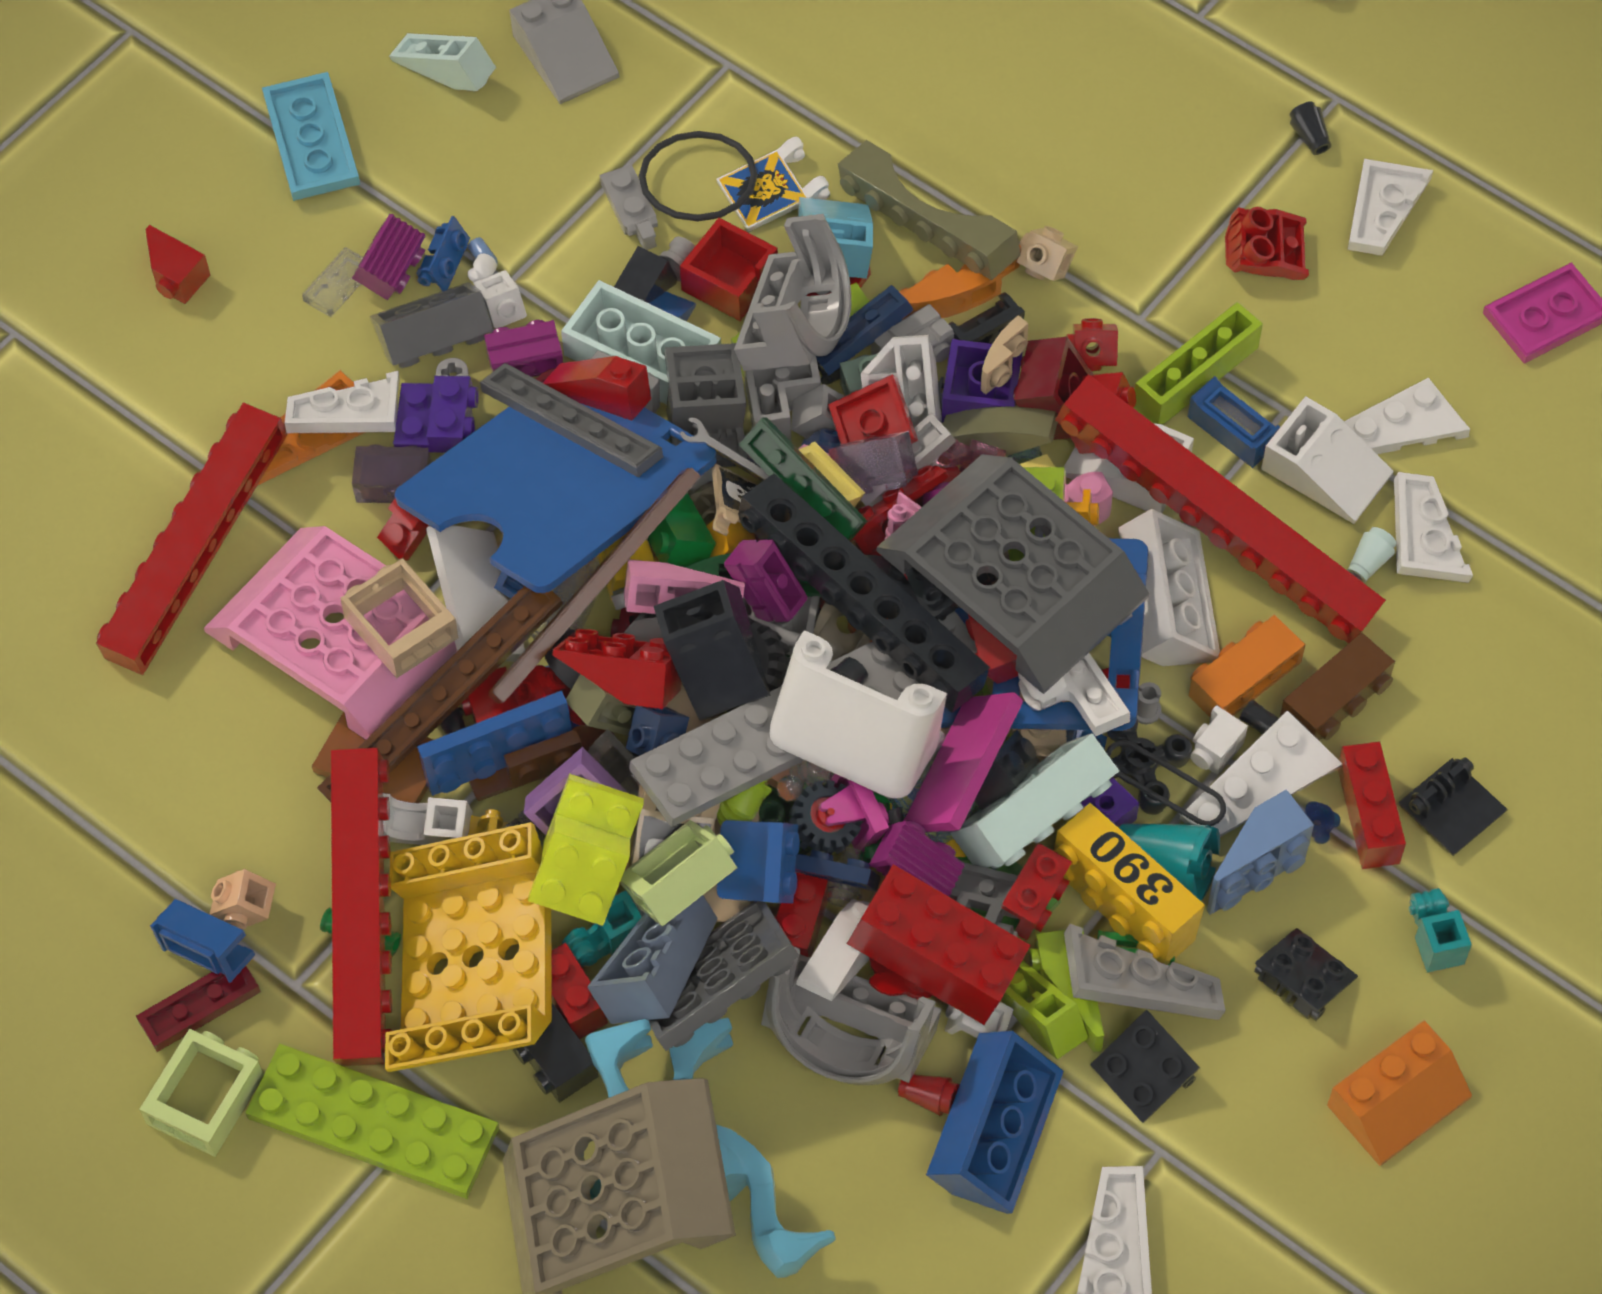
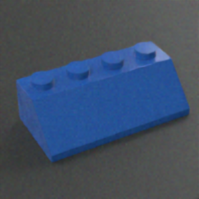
[926,1031,1064,1214]

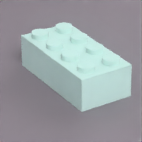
[561,280,721,405]
[950,733,1119,870]

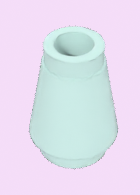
[1347,527,1397,583]

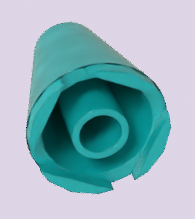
[1119,824,1220,901]

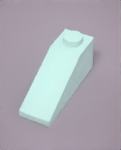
[389,33,496,91]

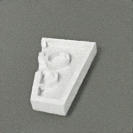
[285,371,400,433]
[1344,378,1470,454]
[1394,472,1473,583]

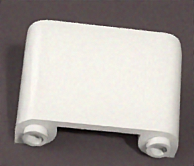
[769,630,947,798]

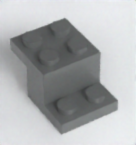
[665,343,747,467]

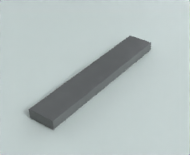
[480,363,663,477]

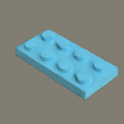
[262,72,360,201]

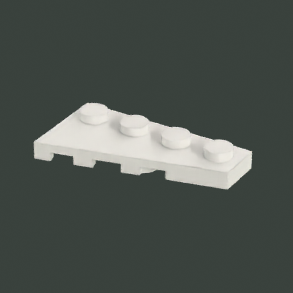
[1077,1166,1152,1294]

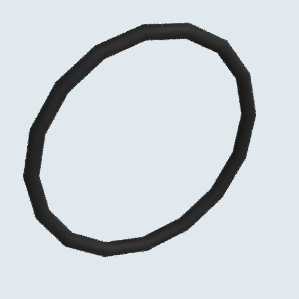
[639,131,758,222]

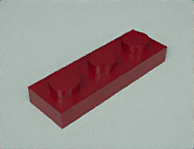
[136,966,261,1052]

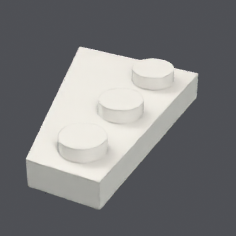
[1347,159,1433,256]

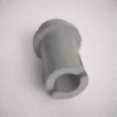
[1137,682,1162,724]

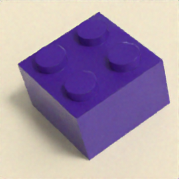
[941,339,1023,423]

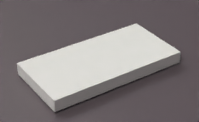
[426,525,525,662]

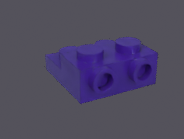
[393,376,479,453]

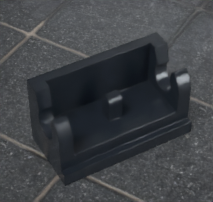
[948,292,1025,344]

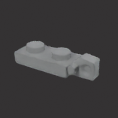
[600,164,658,250]

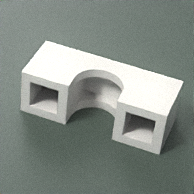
[383,793,473,845]

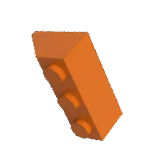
[1327,1020,1472,1166]

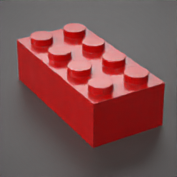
[846,864,1031,1025]

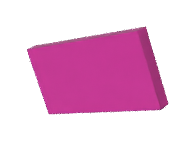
[904,692,1023,832]

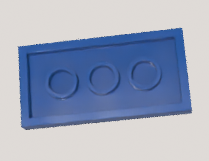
[417,690,572,796]

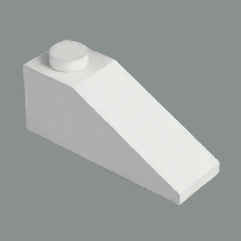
[796,899,870,1001]

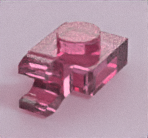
[937,439,1006,473]

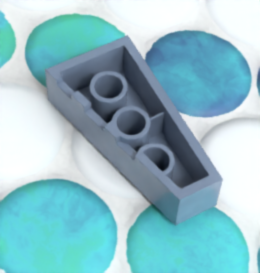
[587,895,718,1024]

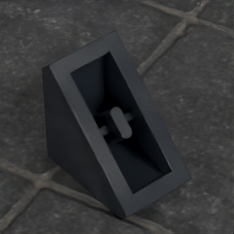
[614,246,678,303]

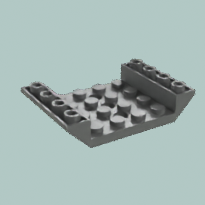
[877,454,1149,694]

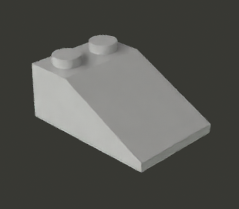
[509,0,619,104]

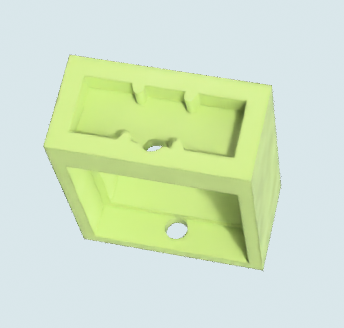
[620,820,737,927]
[139,1029,264,1157]

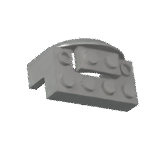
[734,214,851,371]
[761,947,941,1085]

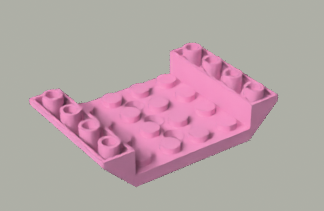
[204,526,457,739]

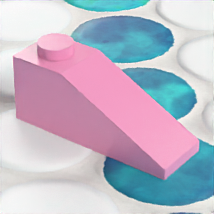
[624,560,745,614]

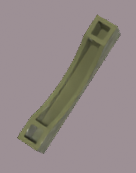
[838,140,1021,280]

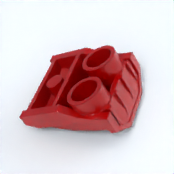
[1225,206,1309,280]

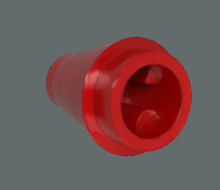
[898,1074,960,1116]

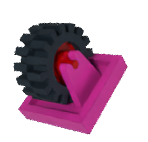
[788,774,889,855]

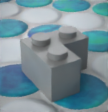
[744,355,821,441]

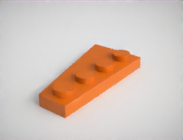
[257,370,365,486]

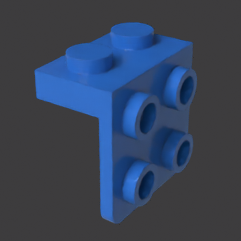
[717,820,800,903]

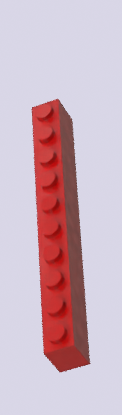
[1055,374,1386,644]

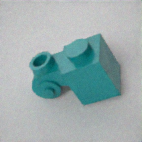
[1409,888,1472,973]
[562,890,642,967]

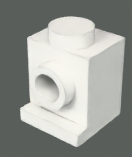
[1190,705,1248,775]

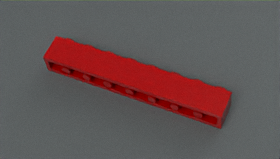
[96,402,287,676]
[331,748,392,1066]

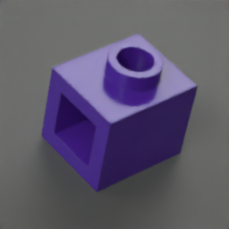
[1078,777,1139,828]

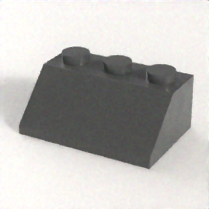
[370,282,494,368]

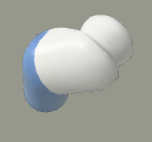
[468,237,498,283]

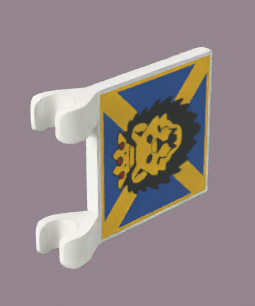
[717,137,830,232]

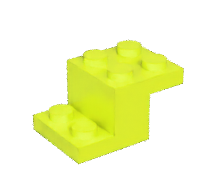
[528,773,644,926]

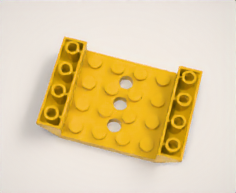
[385,822,552,1072]

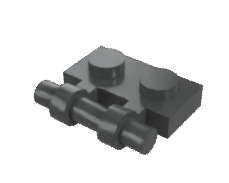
[949,862,1019,934]

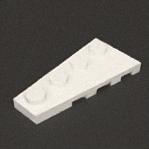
[1179,711,1343,837]

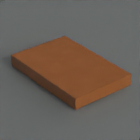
[312,712,434,803]

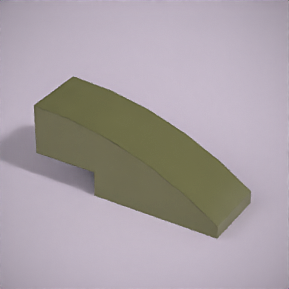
[943,406,1058,460]

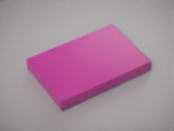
[1483,262,1602,364]

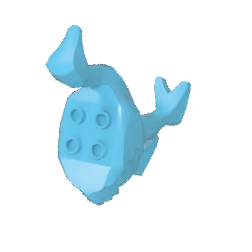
[585,1018,836,1278]

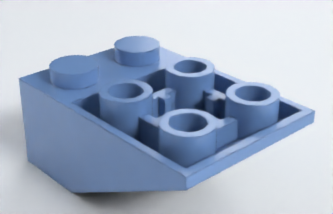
[1207,789,1314,915]

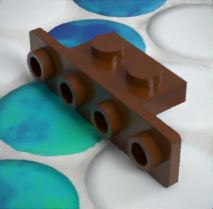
[469,725,619,801]

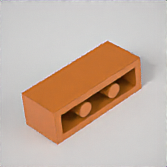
[1188,614,1306,718]

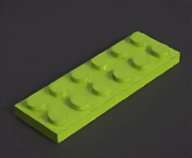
[245,1043,499,1199]

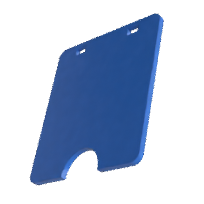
[395,381,717,593]

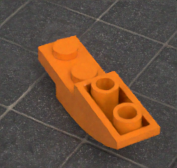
[899,245,1021,320]

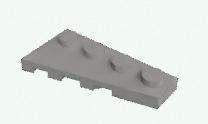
[1064,924,1225,1020]

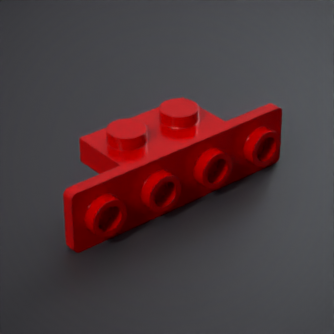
[850,465,949,556]

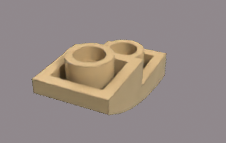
[981,315,1028,394]

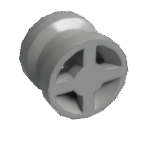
[659,236,695,281]

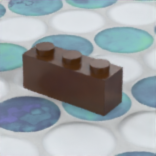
[1279,633,1395,741]

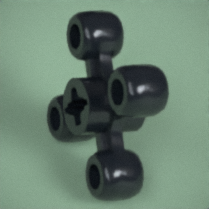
[1107,719,1192,815]

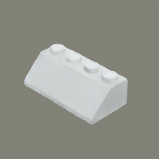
[1118,509,1220,666]

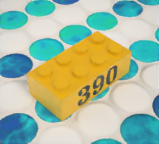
[1054,803,1205,965]

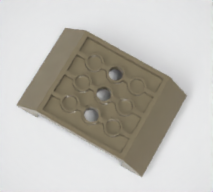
[503,1078,736,1294]

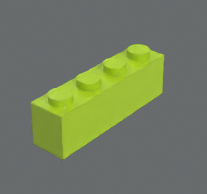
[1134,302,1263,425]

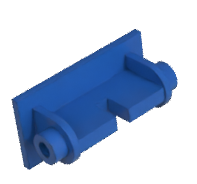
[416,216,470,291]

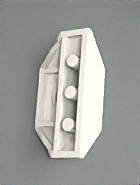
[861,335,942,468]

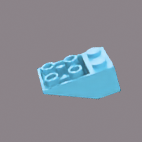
[798,197,873,279]

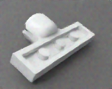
[1018,653,1130,736]

